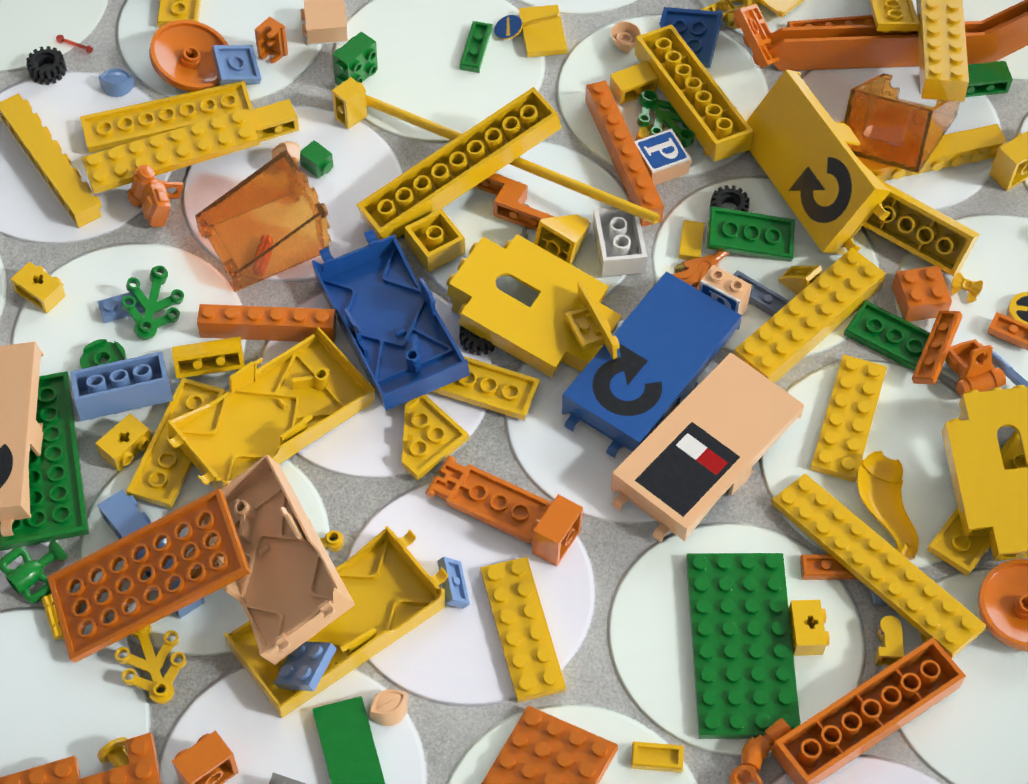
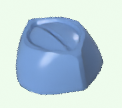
[99,68,135,97]

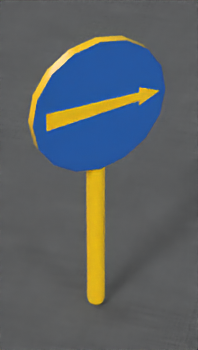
[494,14,559,40]

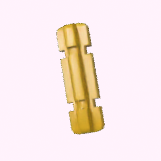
[42,594,64,641]

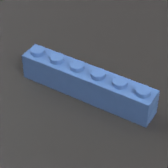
[98,490,205,619]

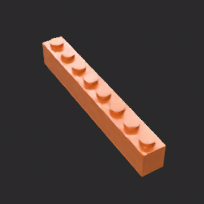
[585,80,664,227]

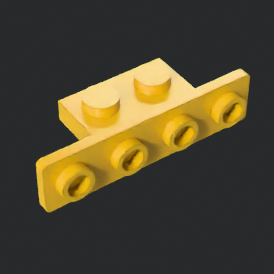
[565,281,620,359]

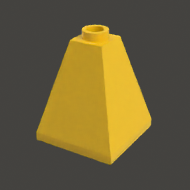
[534,214,591,265]

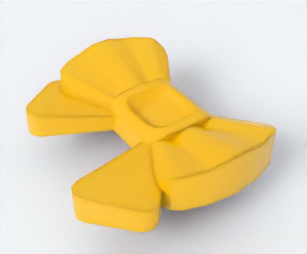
[950,272,983,304]

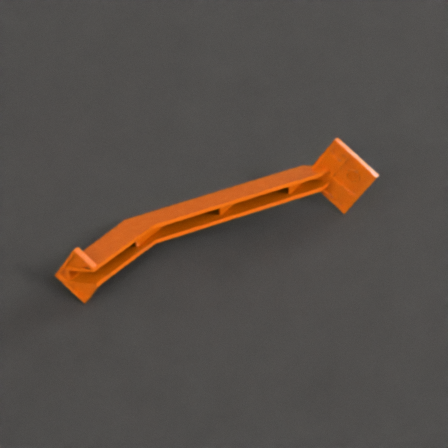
[733,0,1028,71]

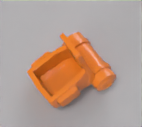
[127,165,184,227]
[945,339,1006,398]

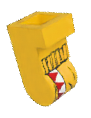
[875,615,904,666]

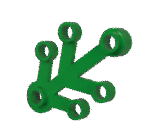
[637,90,695,148]
[121,265,184,340]

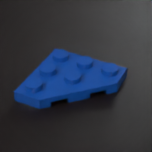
[659,7,723,68]

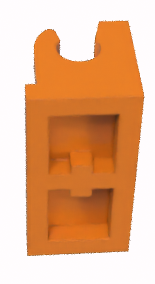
[254,16,288,64]

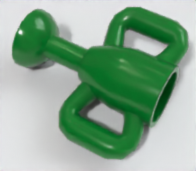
[0,540,68,604]

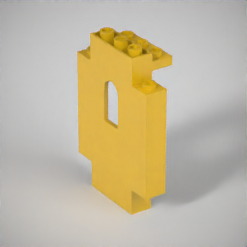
[446,234,622,378]
[941,385,1028,562]

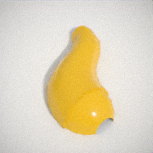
[857,451,919,560]

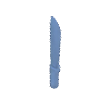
[991,351,1028,387]

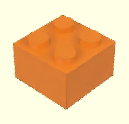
[892,266,952,322]
[531,494,583,567]
[172,730,239,784]

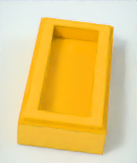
[678,220,705,260]
[631,741,684,773]

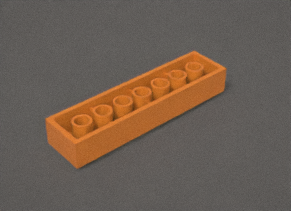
[771,638,966,784]

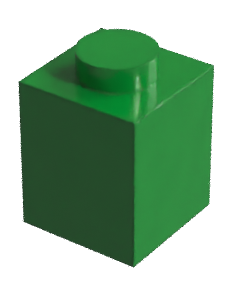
[300,140,334,179]

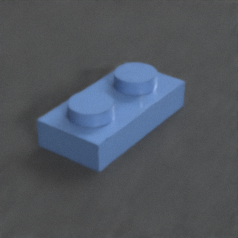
[97,292,145,324]
[437,557,470,609]

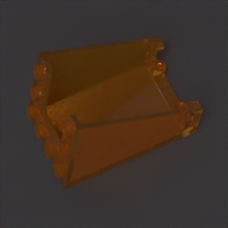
[844,73,960,173]
[195,150,331,292]

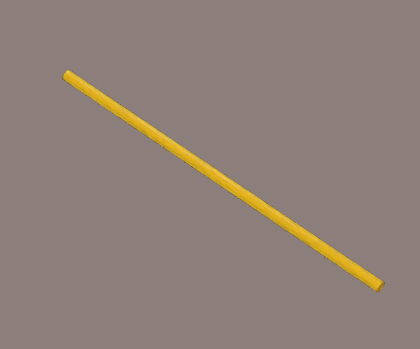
[366,95,660,224]

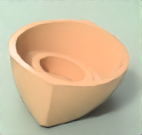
[611,21,641,54]
[271,141,300,172]
[369,689,408,726]

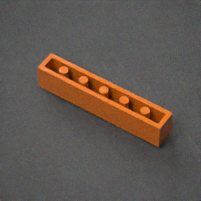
[197,304,337,343]

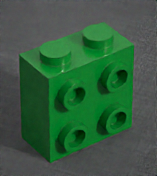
[332,31,378,86]

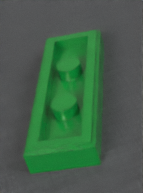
[459,21,493,73]

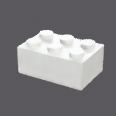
[592,207,647,277]

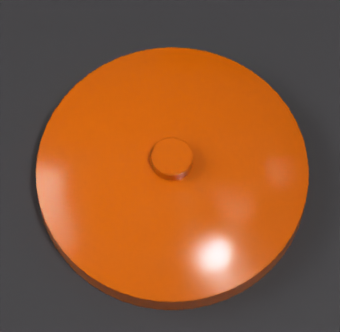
[149,20,228,92]
[978,559,1028,652]

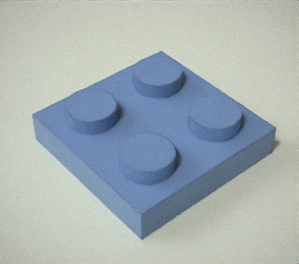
[211,45,261,84]
[274,641,337,691]

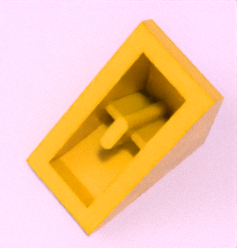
[778,265,822,295]

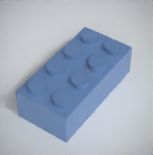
[70,351,173,421]

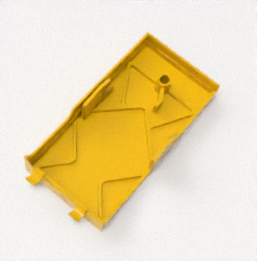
[224,526,448,718]

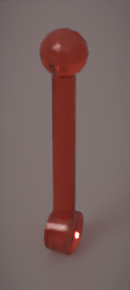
[56,35,93,53]

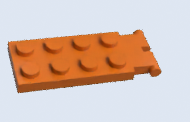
[425,455,549,544]

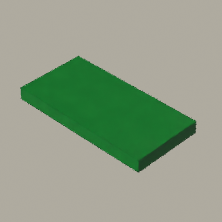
[706,206,795,262]
[844,300,930,371]
[312,696,385,784]

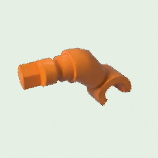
[729,718,792,784]

